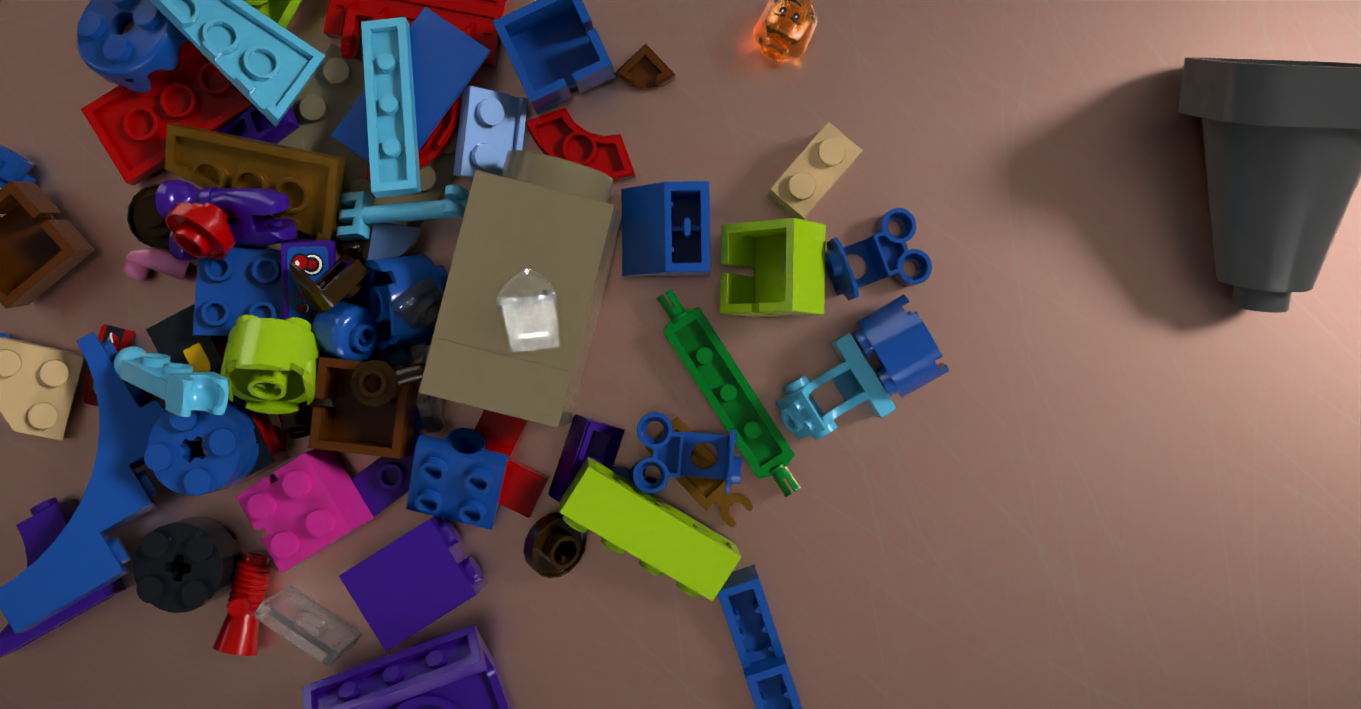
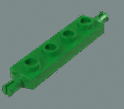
[656,289,801,497]

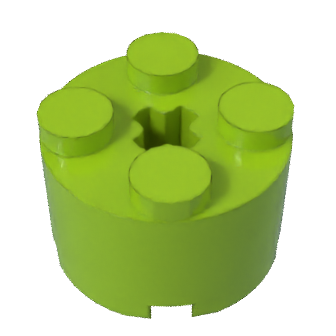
[220,315,321,414]

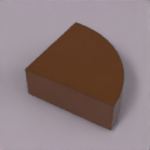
[615,43,676,90]

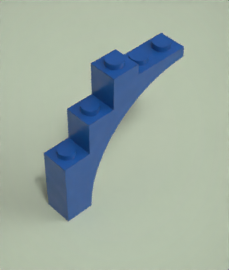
[0,332,167,634]

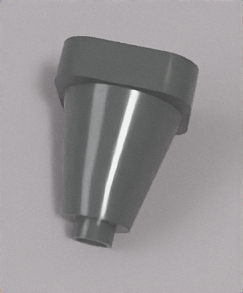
[1177,57,1361,313]

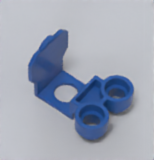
[825,208,932,301]
[633,412,742,494]

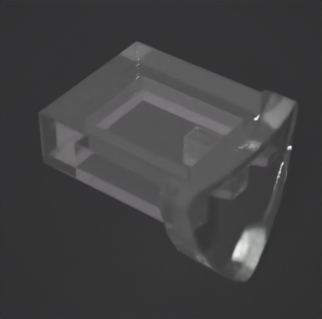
[495,269,560,352]

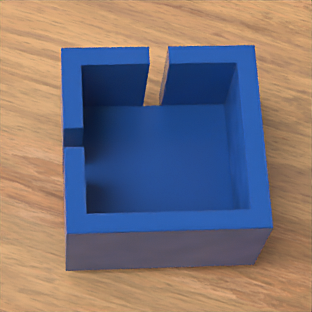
[492,0,615,114]

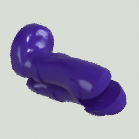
[156,179,297,261]

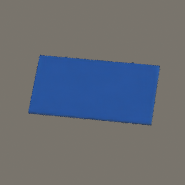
[331,7,491,162]

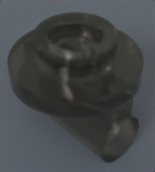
[390,276,444,329]

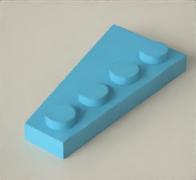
[149,0,325,127]

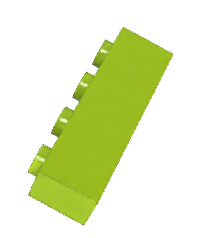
[560,457,741,602]

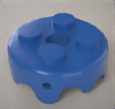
[76,0,189,93]

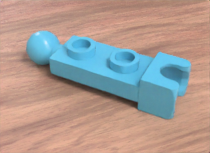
[113,346,229,417]

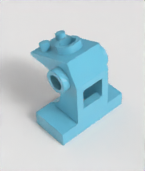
[776,333,897,441]

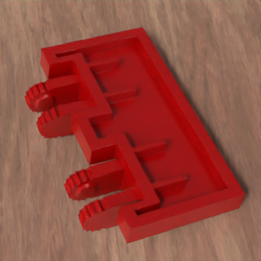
[323,0,509,68]

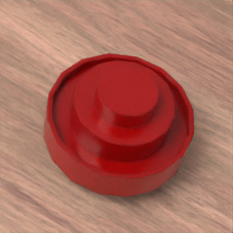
[165,202,236,260]

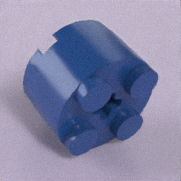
[359,254,448,350]
[853,294,949,398]
[144,403,259,496]

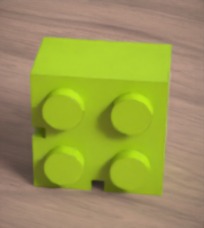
[720,218,826,317]

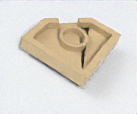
[0,336,85,441]

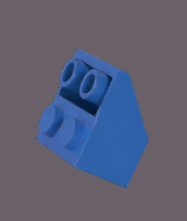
[621,181,711,277]

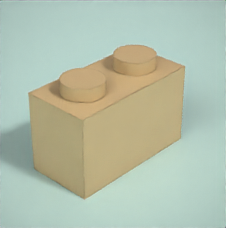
[767,122,863,220]

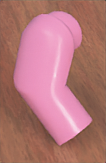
[123,248,191,281]

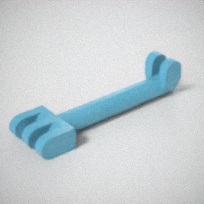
[336,185,469,241]

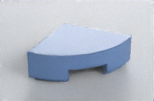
[367,223,421,261]

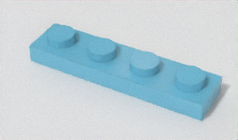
[361,17,421,198]

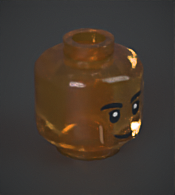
[754,0,818,61]

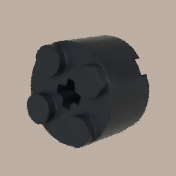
[133,516,242,613]

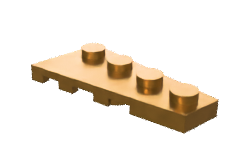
[165,123,346,245]

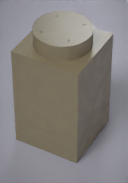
[418,150,622,428]

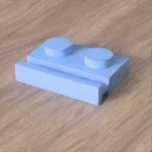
[453,86,528,179]

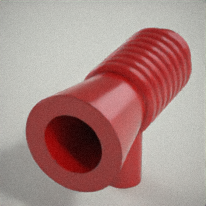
[212,552,272,656]

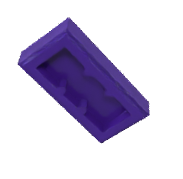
[351,431,420,517]

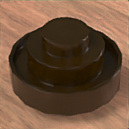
[127,184,171,249]
[523,512,587,579]

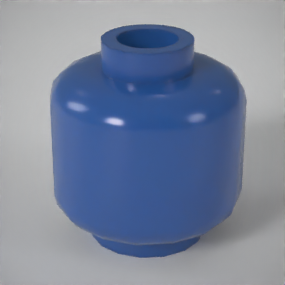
[312,301,381,361]

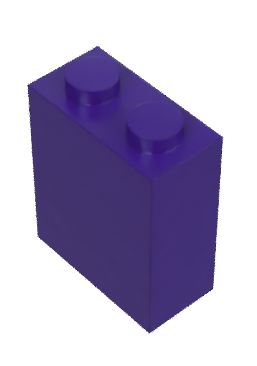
[339,516,484,651]

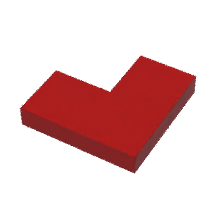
[475,409,549,518]

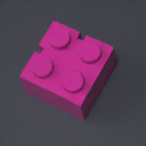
[235,449,374,573]

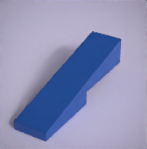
[718,565,802,709]

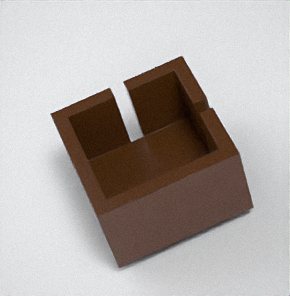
[0,181,95,309]
[308,357,420,459]

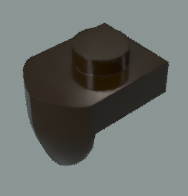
[289,253,370,313]

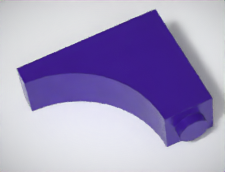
[0,497,127,658]

